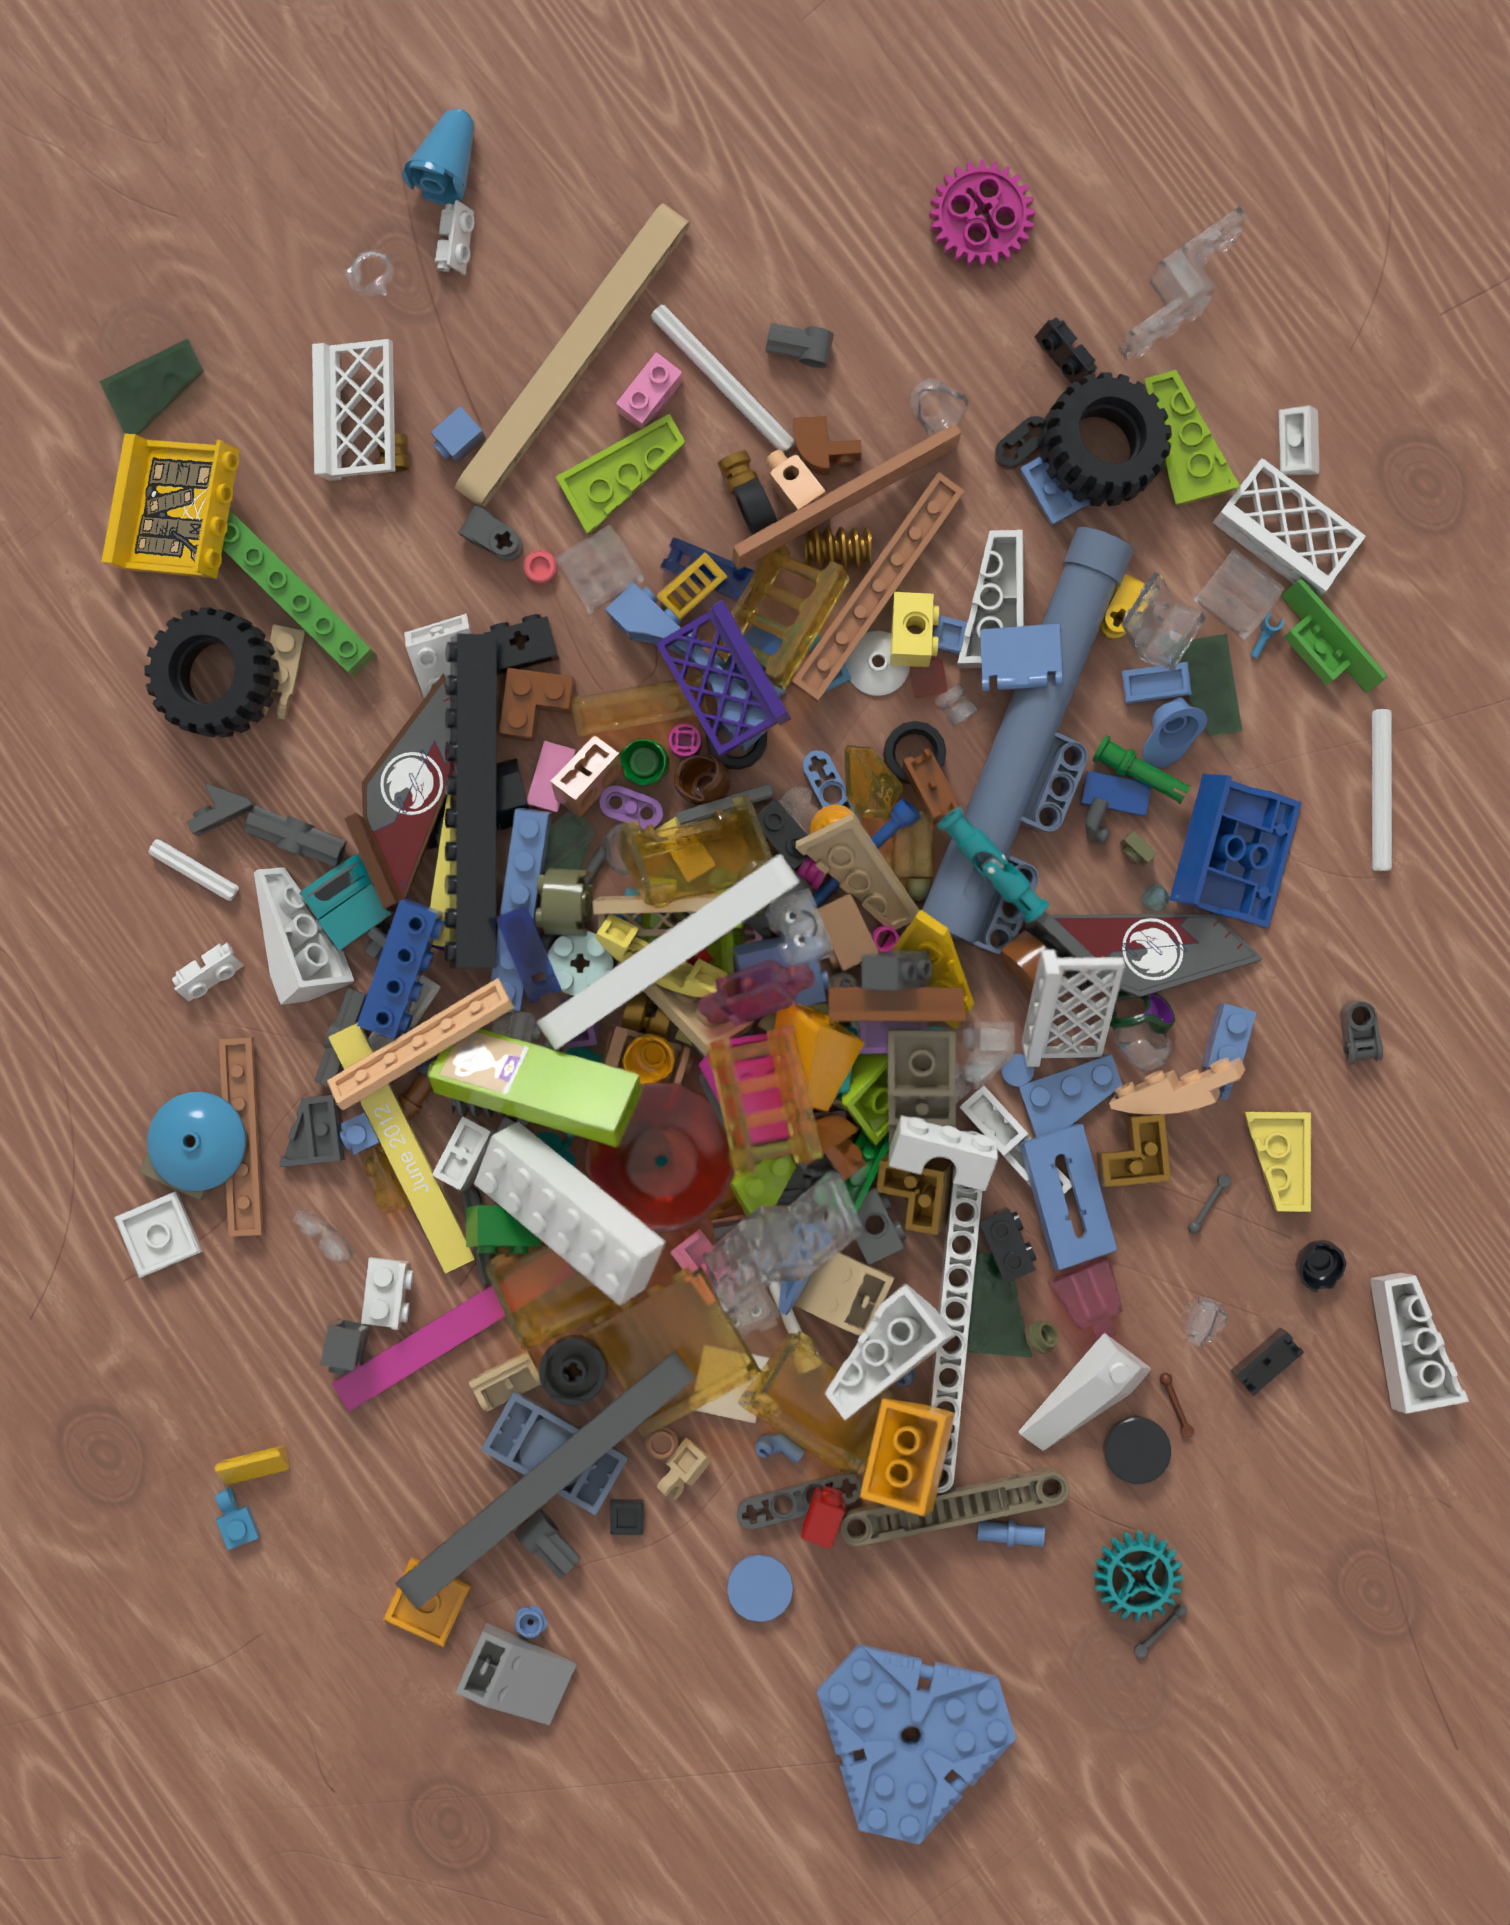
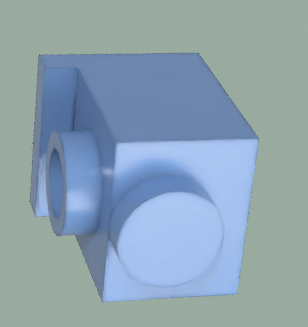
[340,1113,380,1155]

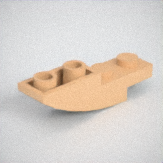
[1109,1057,1245,1115]

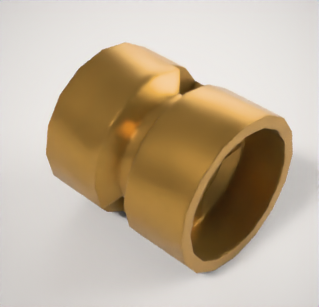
[621,990,671,1038]

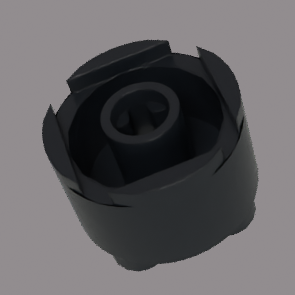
[539,1335,608,1406]

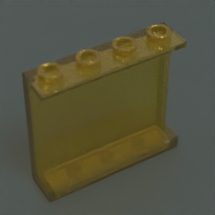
[583,1267,761,1438]

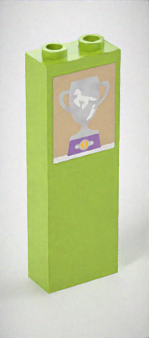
[428,1029,643,1147]

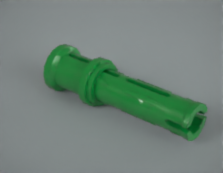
[1092,735,1191,804]

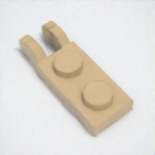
[261,624,307,720]

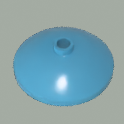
[147,1092,247,1191]

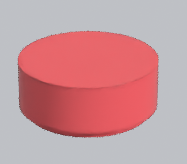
[524,550,557,585]

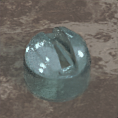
[1140,882,1169,912]

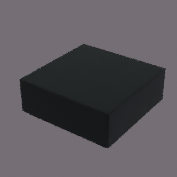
[610,1499,644,1535]

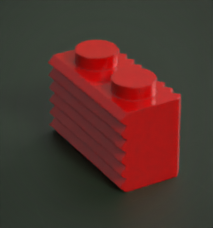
[801,1486,846,1549]

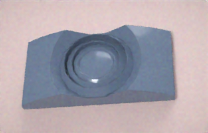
[481,1391,629,1516]

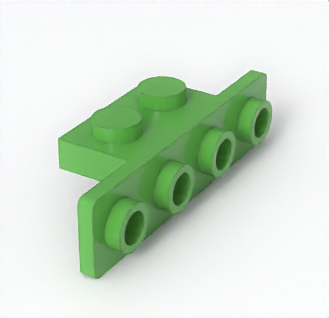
[1282,579,1387,692]

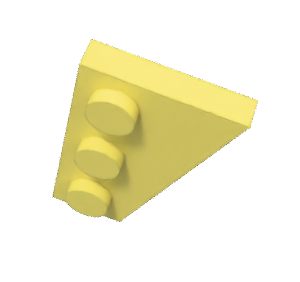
[1243,1112,1311,1212]

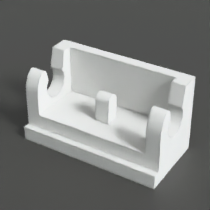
[432,1116,496,1191]

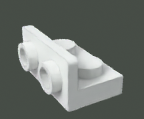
[361,1257,414,1330]

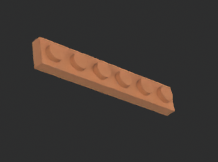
[218,1037,264,1237]

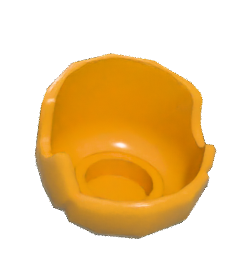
[622,1033,676,1087]

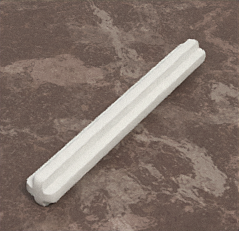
[1372,709,1392,871]

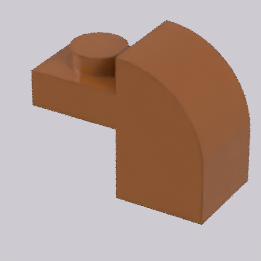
[793,416,862,475]
[1001,930,1066,1000]
[788,1114,866,1181]

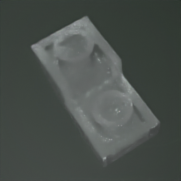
[292,1208,355,1263]

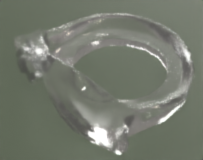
[342,250,394,298]

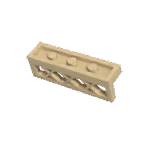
[593,893,731,936]

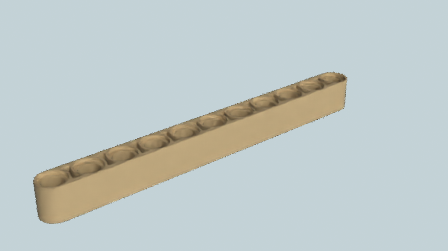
[455,203,690,508]

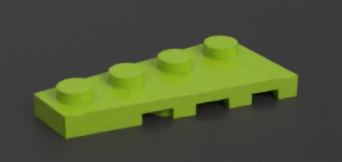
[1144,369,1241,506]
[556,413,686,535]

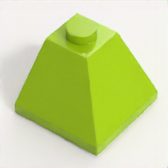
[842,1053,889,1145]

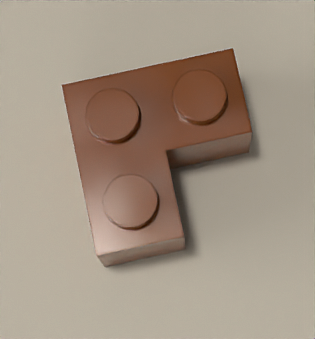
[499,668,575,742]

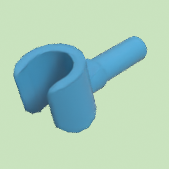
[1250,612,1284,659]

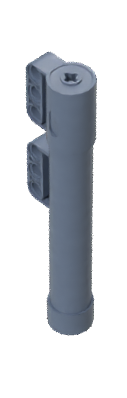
[922,527,1135,954]

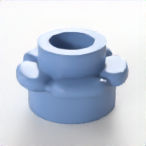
[514,1606,547,1639]

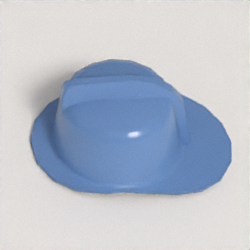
[1142,696,1208,769]

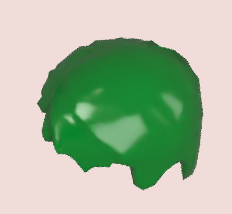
[618,738,670,787]

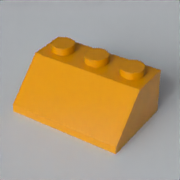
[860,1399,955,1516]

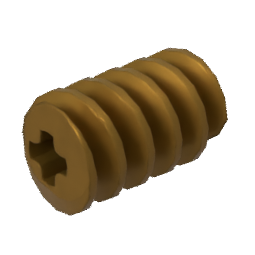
[805,526,872,569]

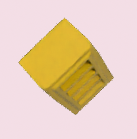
[657,552,728,620]

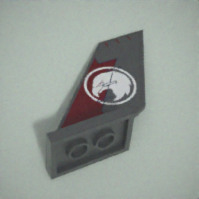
[1019,910,1263,998]

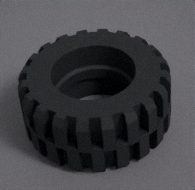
[1039,372,1172,507]
[144,607,279,738]

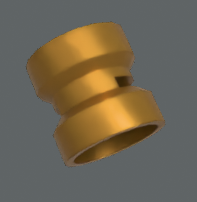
[376,433,410,473]
[717,450,760,495]

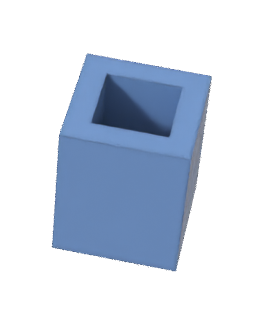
[431,406,485,464]

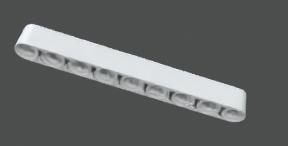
[536,854,800,1050]

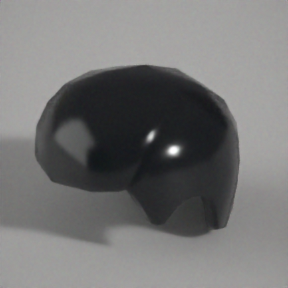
[1295,1240,1347,1292]

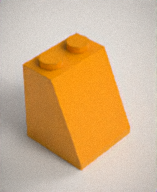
[772,997,865,1112]

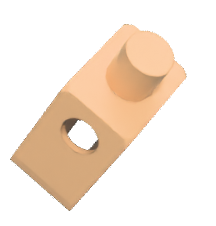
[766,449,826,514]

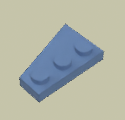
[1018,1054,1122,1137]

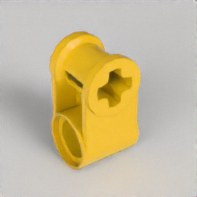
[1100,573,1153,639]

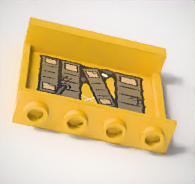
[101,433,240,579]

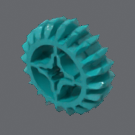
[1093,1530,1184,1622]

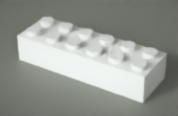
[474,1121,665,1305]

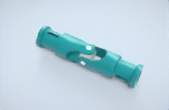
[937,806,1049,923]

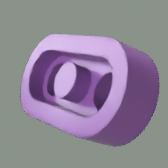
[599,785,663,830]

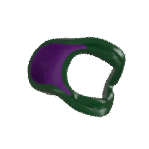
[1110,990,1175,1034]

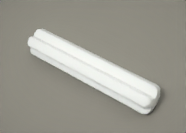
[148,839,239,901]

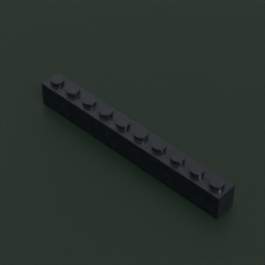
[444,633,497,969]

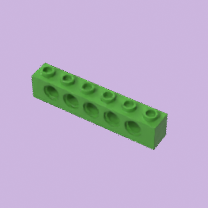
[222,511,377,677]

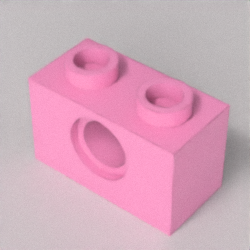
[616,352,683,430]

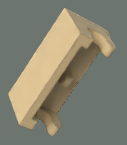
[468,1349,541,1412]

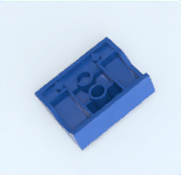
[1169,774,1302,928]

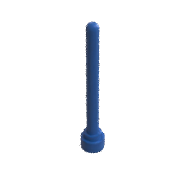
[799,798,921,918]

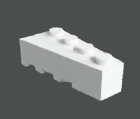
[958,530,1025,668]

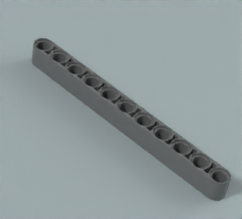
[395,1351,696,1610]

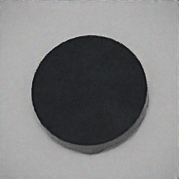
[1103,1415,1171,1484]

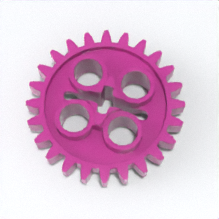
[929,160,1036,269]

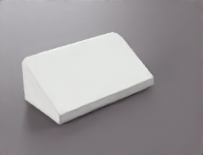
[1279,405,1320,475]

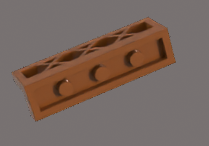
[829,987,966,1021]

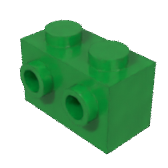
[466,1205,540,1254]

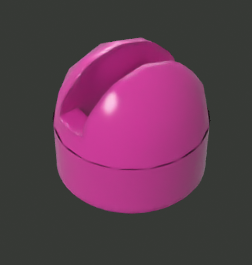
[871,926,899,952]

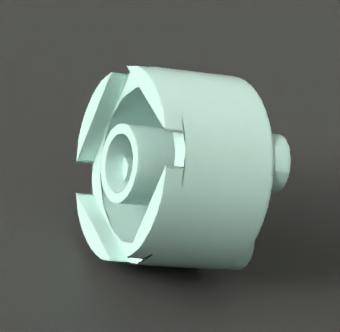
[547,931,615,996]

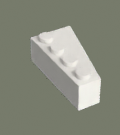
[1370,1273,1469,1413]

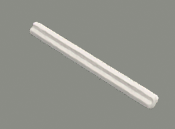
[651,305,795,454]

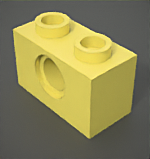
[890,592,939,667]

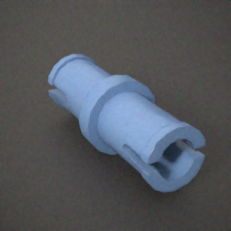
[977,1520,1045,1548]

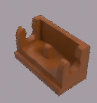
[902,749,961,825]

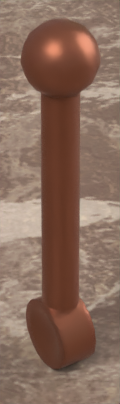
[1159,1373,1194,1438]

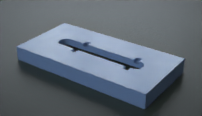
[1019,1124,1117,1270]

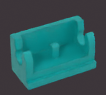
[318,883,392,951]

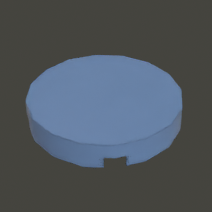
[727,1554,793,1622]

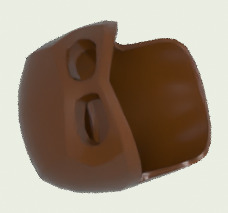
[674,755,730,806]

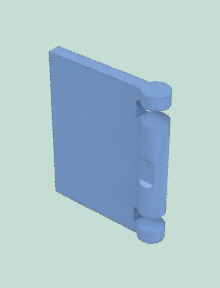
[980,623,1063,691]

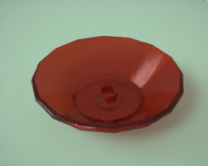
[584,1083,736,1232]

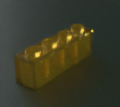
[572,674,708,737]

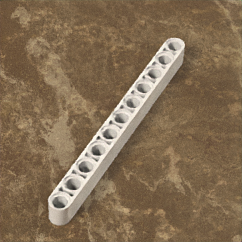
[929,1130,982,1493]

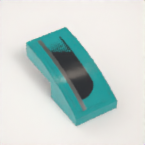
[299,854,372,920]

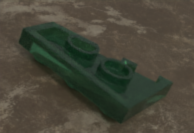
[99,339,204,435]
[1161,633,1242,737]
[967,1252,1032,1357]

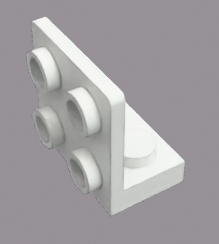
[404,613,472,698]

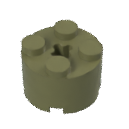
[535,868,594,936]

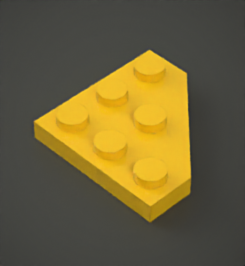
[891,909,974,1029]

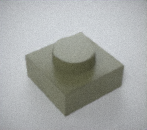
[1120,831,1157,865]

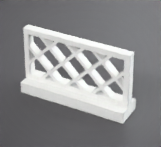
[312,339,395,481]
[1212,458,1366,598]
[1021,950,1125,1067]

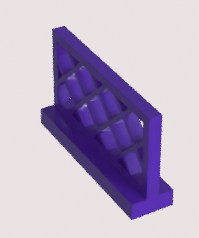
[656,600,791,757]

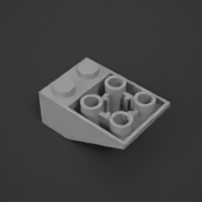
[455,1623,577,1725]

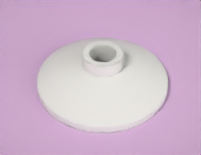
[845,631,910,696]

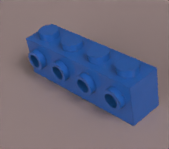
[357,899,445,1039]

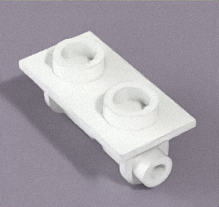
[435,200,475,275]
[172,943,244,1002]

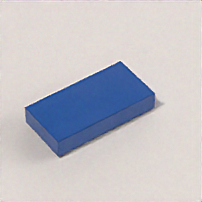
[1080,771,1151,817]

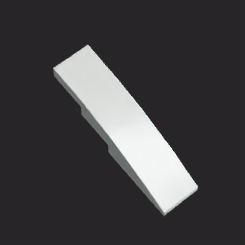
[959,1085,1072,1195]

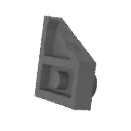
[280,1095,345,1167]

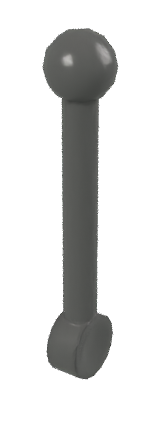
[1188,1174,1231,1234]
[1134,1604,1187,1658]

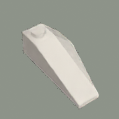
[254,867,354,1005]
[825,1284,956,1420]
[1018,1333,1152,1451]

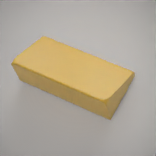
[214,1445,290,1485]

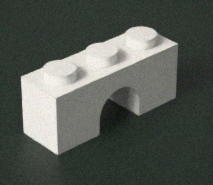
[889,1115,997,1191]

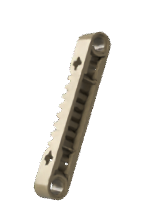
[840,1468,1069,1546]

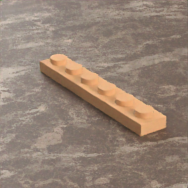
[327,978,515,1110]

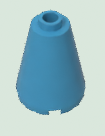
[402,108,475,205]

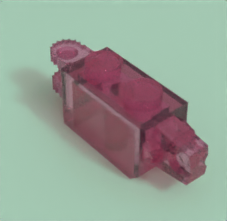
[697,960,815,1026]

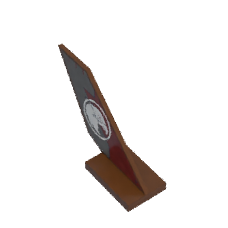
[344,674,450,915]

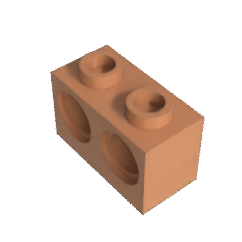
[551,736,623,817]

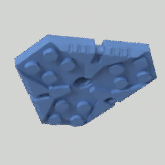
[817,1644,1017,1844]

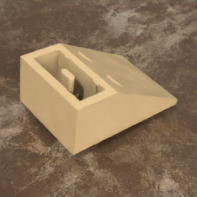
[781,1248,894,1336]

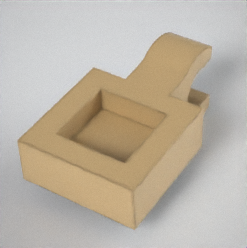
[657,1438,712,1500]

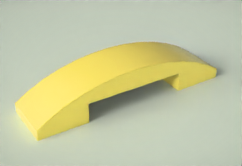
[595,914,728,999]

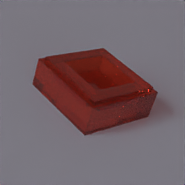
[910,659,948,698]

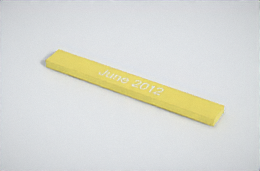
[328,1023,475,1274]

